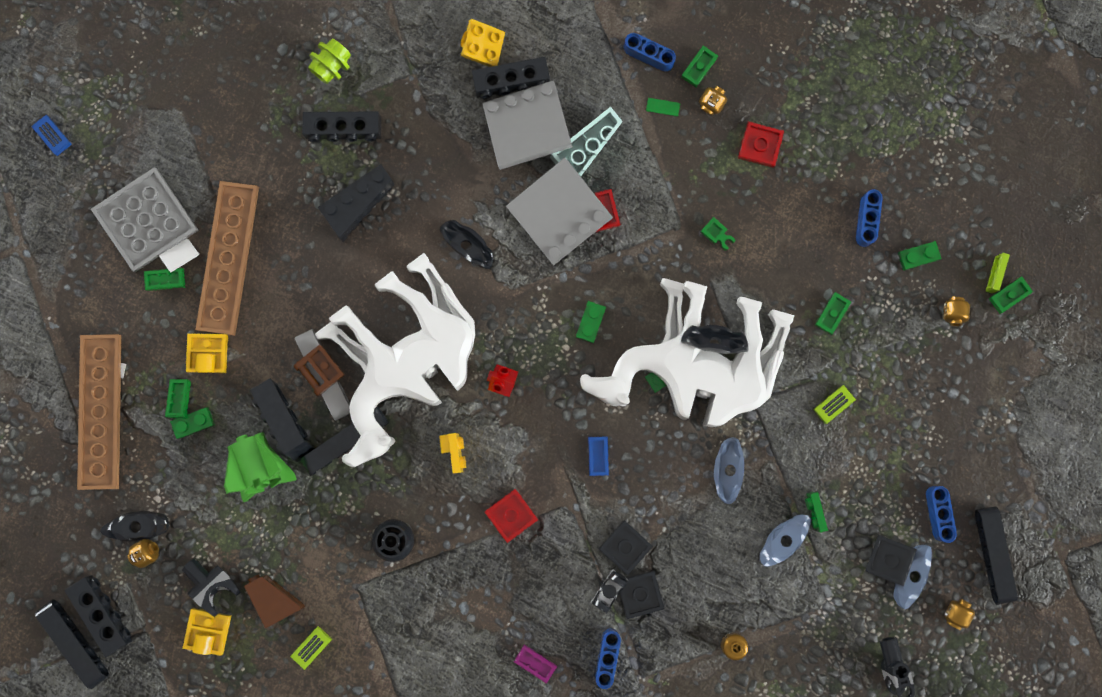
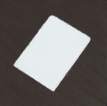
[159,239,199,273]

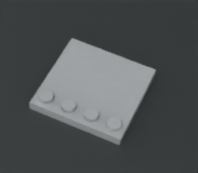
[482,80,572,170]
[506,157,613,266]
[91,167,199,272]

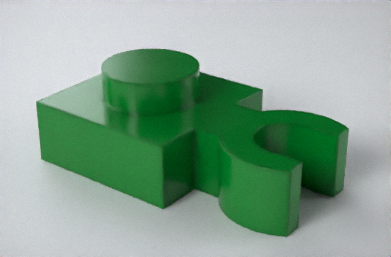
[700,217,736,251]

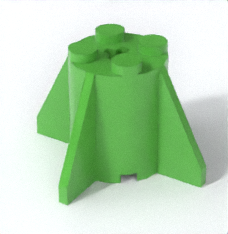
[224,432,297,502]

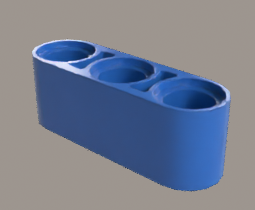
[624,33,676,72]
[856,189,882,247]
[926,486,957,543]
[595,628,621,689]

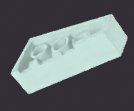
[550,107,622,176]

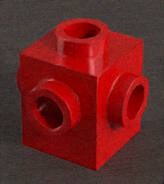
[487,364,518,397]

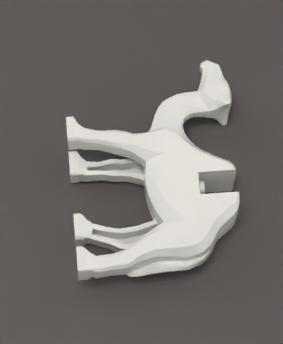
[315,253,475,467]
[580,278,794,427]

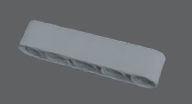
[295,329,350,421]

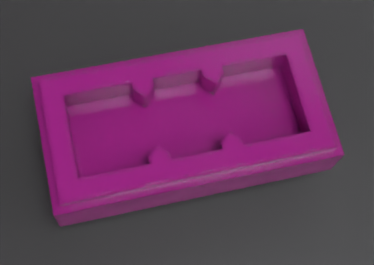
[513,644,557,684]

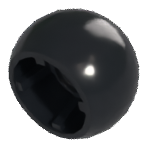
[372,519,415,562]

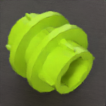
[308,38,351,84]

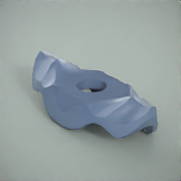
[714,437,744,504]
[760,514,811,567]
[893,545,932,609]

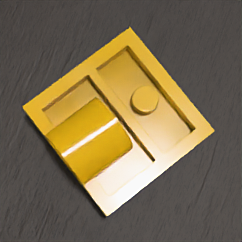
[461,19,505,67]
[186,334,228,373]
[439,433,466,473]
[182,608,231,656]

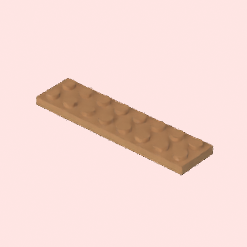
[195,181,259,336]
[77,334,121,490]

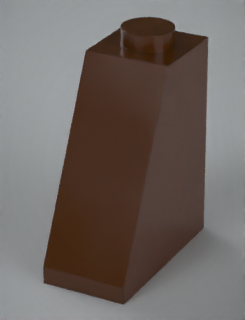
[244,574,305,629]

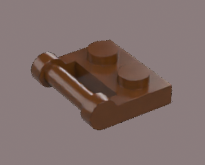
[293,344,345,397]

